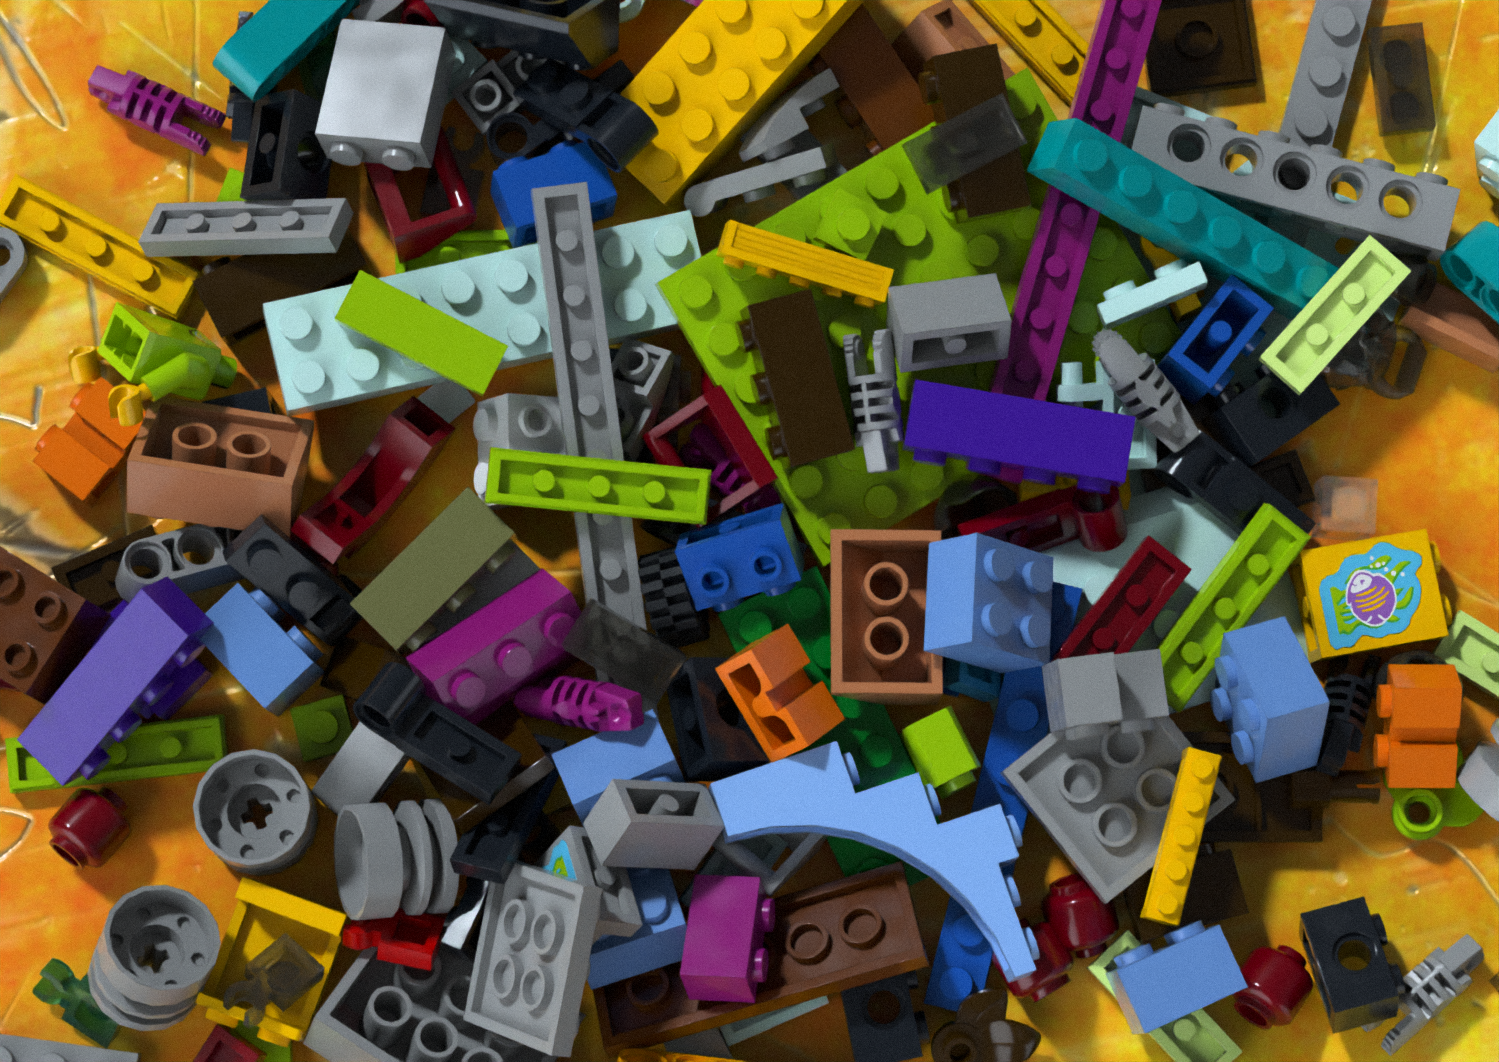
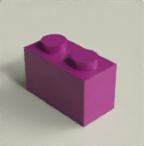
[680,874,775,1003]

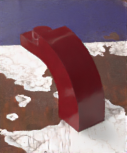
[291,396,456,564]

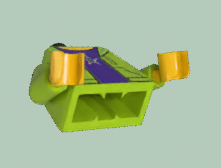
[68,302,237,426]

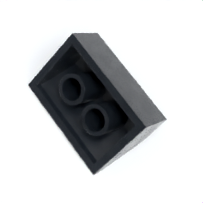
[424,0,620,70]

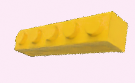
[716,220,894,309]
[1140,747,1222,927]

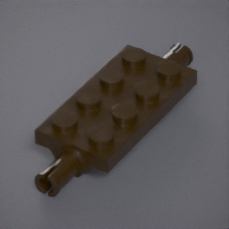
[1182,732,1380,843]

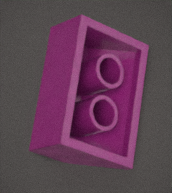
[405,568,591,725]

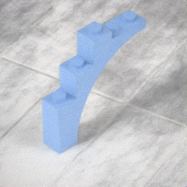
[708,741,1040,983]

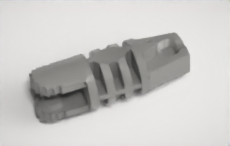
[843,328,904,473]
[1091,328,1200,453]
[1361,934,1485,1056]

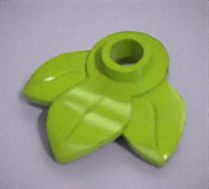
[1383,740,1484,840]

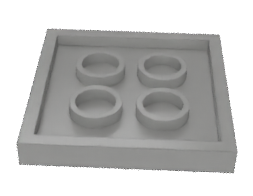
[1000,716,1236,904]
[463,860,603,1057]

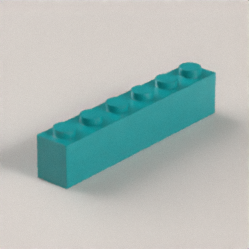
[1026,118,1339,320]

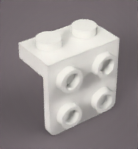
[473,393,566,510]

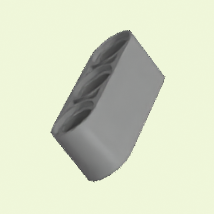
[115,524,245,603]
[311,722,411,816]

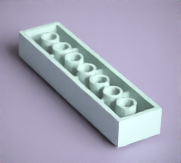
[263,210,701,417]

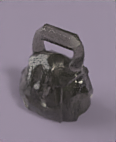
[1319,308,1428,400]

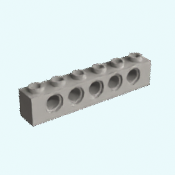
[1130,103,1460,262]

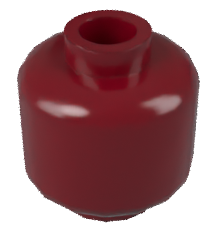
[48,787,131,870]
[1041,873,1119,958]
[992,917,1074,1003]
[1232,945,1313,1030]

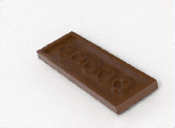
[593,861,929,1058]

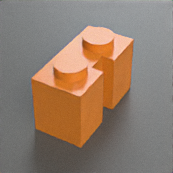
[32,376,146,508]
[715,624,845,763]
[1373,664,1462,788]

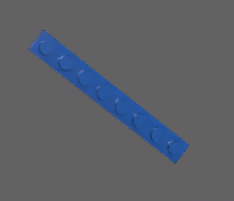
[924,582,1084,1012]

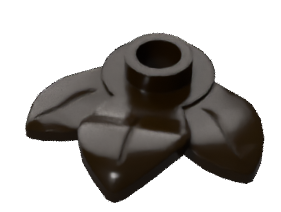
[931,987,1041,1062]

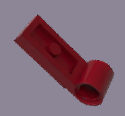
[957,484,1128,553]

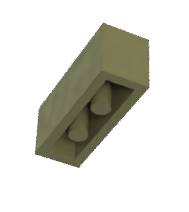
[350,487,518,656]

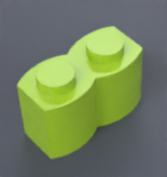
[899,706,981,799]

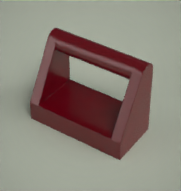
[364,126,477,264]
[642,385,778,528]

